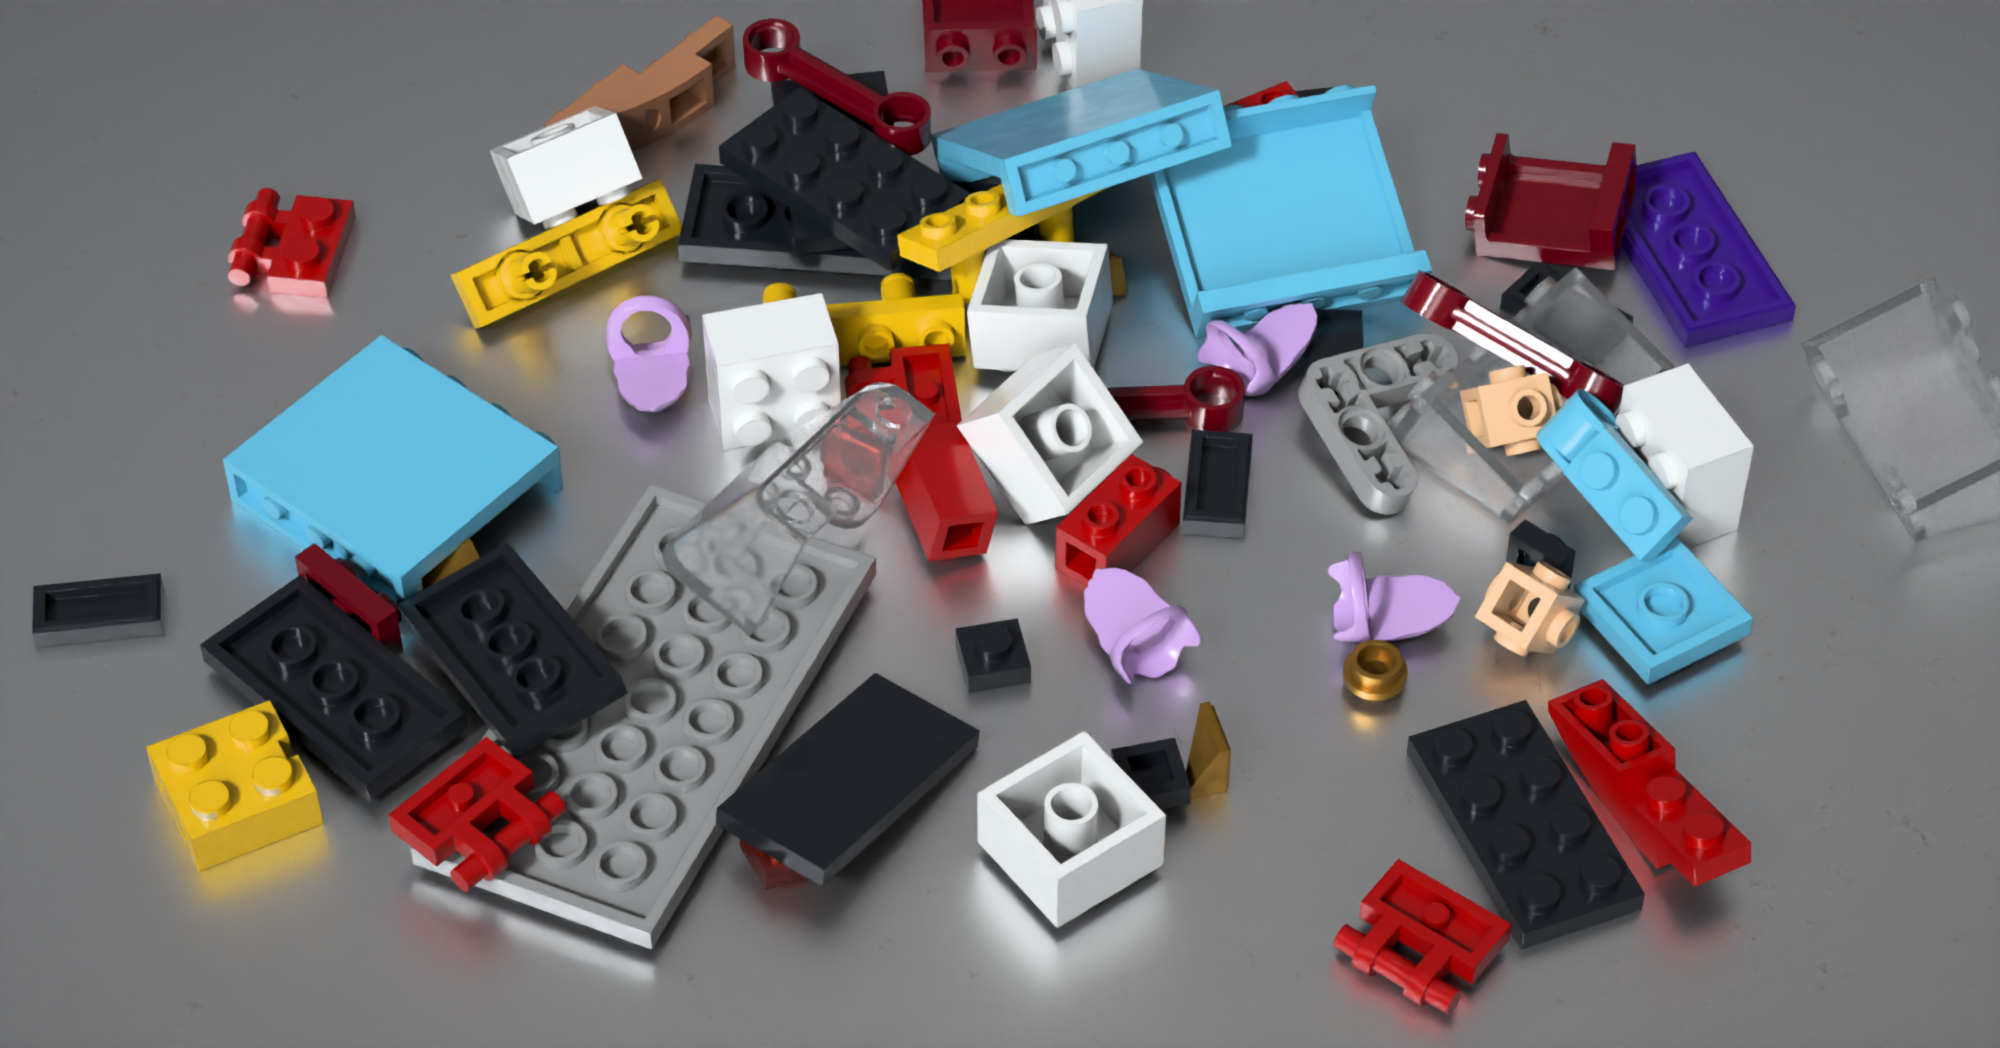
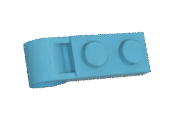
[1536,389,1693,563]

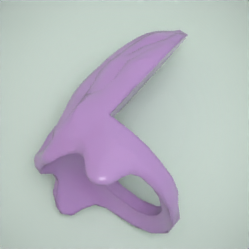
[605,296,692,413]
[1197,303,1318,397]
[1328,551,1461,644]
[1084,567,1202,684]

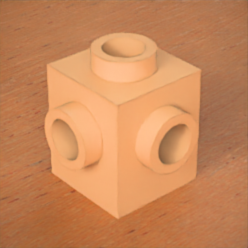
[1459,364,1562,456]
[1475,560,1585,657]

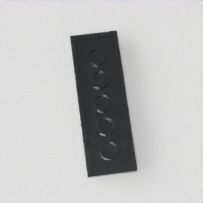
[678,164,1038,280]

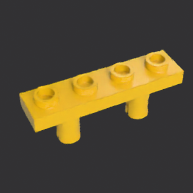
[450,179,682,329]
[897,184,1109,304]
[762,273,966,366]

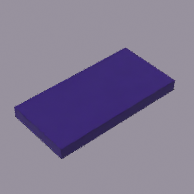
[1622,151,1796,348]

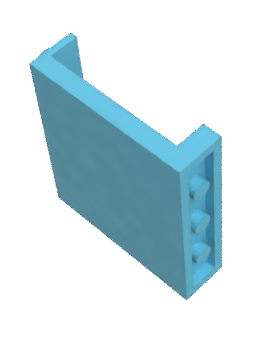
[931,68,1232,217]
[1149,85,1432,339]
[223,335,563,615]

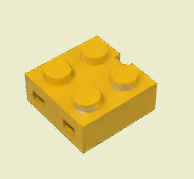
[146,700,323,872]

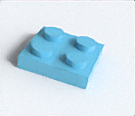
[1573,536,1753,685]

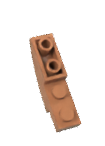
[544,15,736,151]

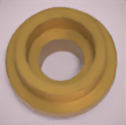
[1343,640,1408,701]

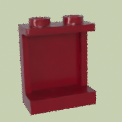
[922,0,1037,73]
[1465,133,1638,270]

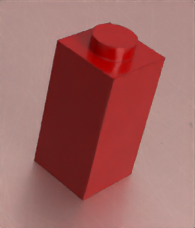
[890,421,998,561]
[1055,454,1182,587]

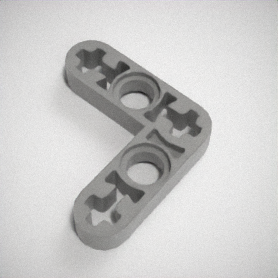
[1298,333,1459,515]

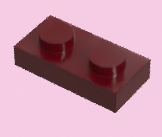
[295,543,404,655]

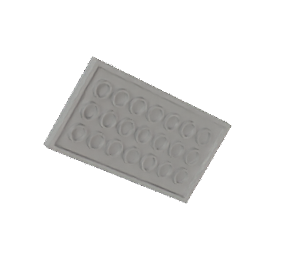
[410,484,876,949]

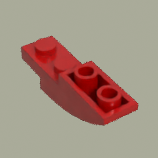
[1548,679,1751,887]

